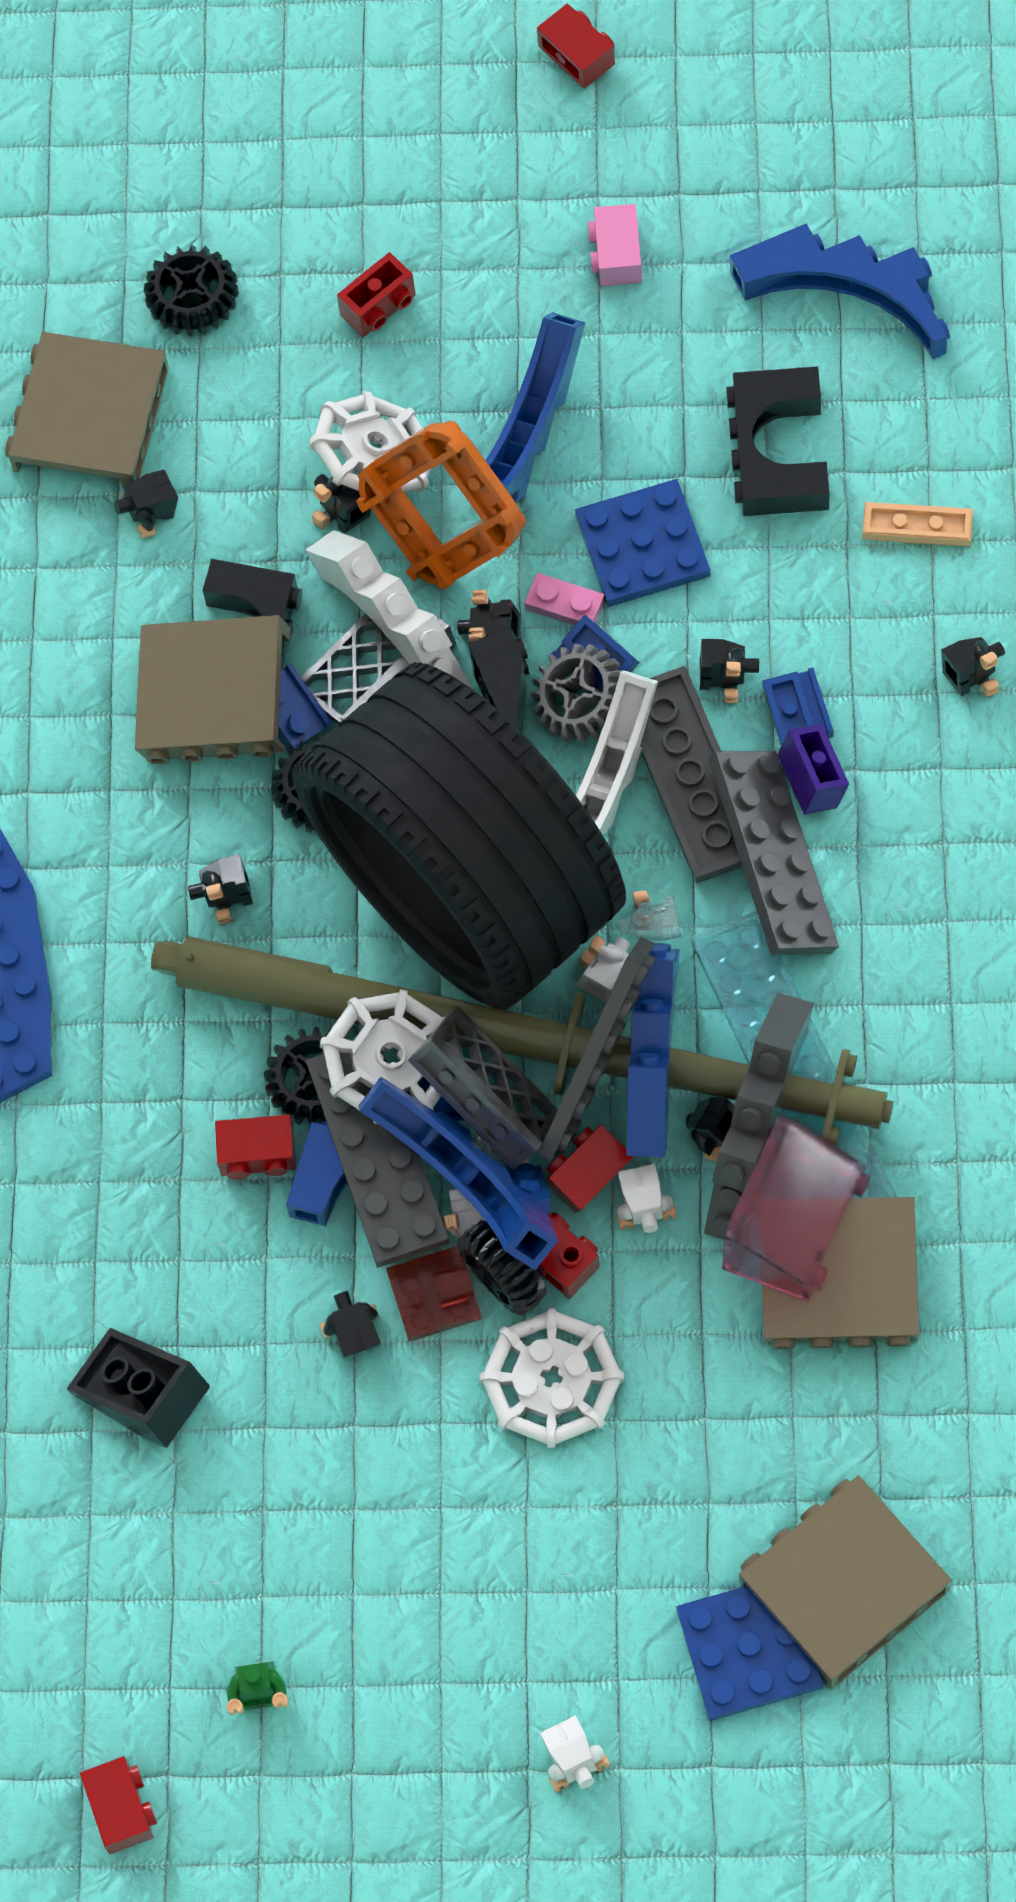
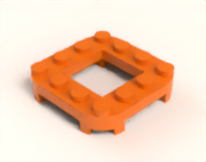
[356,421,526,590]

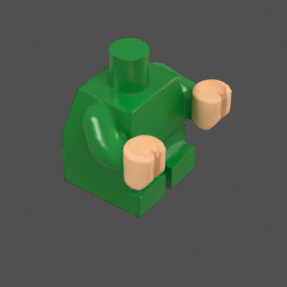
[227,1662,289,1715]

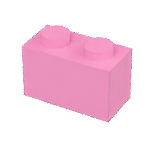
[588,204,642,286]

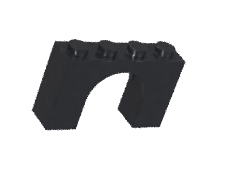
[726,366,830,516]
[202,559,302,670]

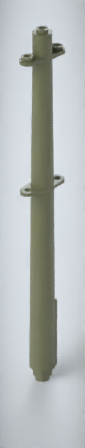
[151,936,894,1153]

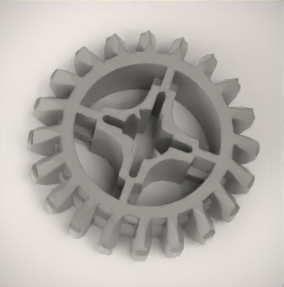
[530,644,622,742]

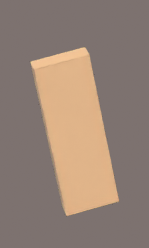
[862,502,973,547]

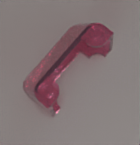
[722,1115,870,1301]

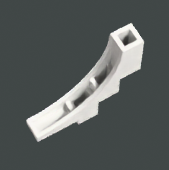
[305,530,473,689]
[576,670,658,835]

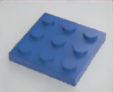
[575,479,711,607]
[676,1586,823,1721]

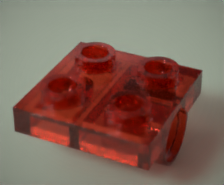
[386,1246,482,1342]

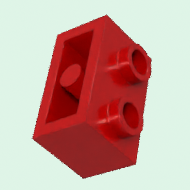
[537,3,615,89]
[337,252,416,338]
[215,1114,296,1179]
[545,1124,634,1213]
[536,1212,600,1300]
[80,1756,157,1855]

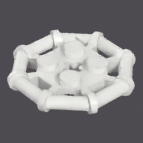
[309,391,431,493]
[320,989,448,1124]
[479,1308,624,1448]

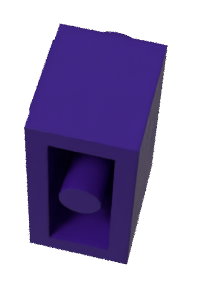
[777,724,849,815]

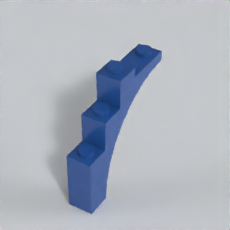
[730,223,950,359]
[485,312,586,503]
[626,943,680,1157]
[358,1076,559,1270]
[286,1077,516,1226]

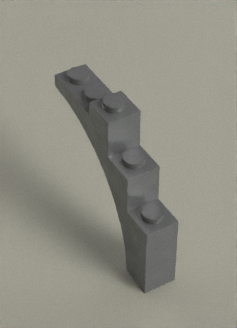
[704,993,814,1244]

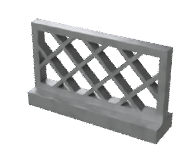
[301,613,456,725]
[408,1005,558,1169]

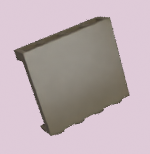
[5,332,169,489]
[135,615,290,764]
[760,1197,919,1349]
[739,1475,952,1689]

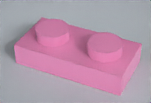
[524,573,605,625]

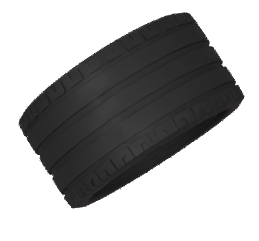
[292,662,626,1010]

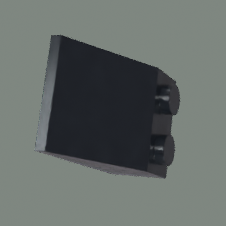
[469,628,530,733]
[67,1328,210,1448]

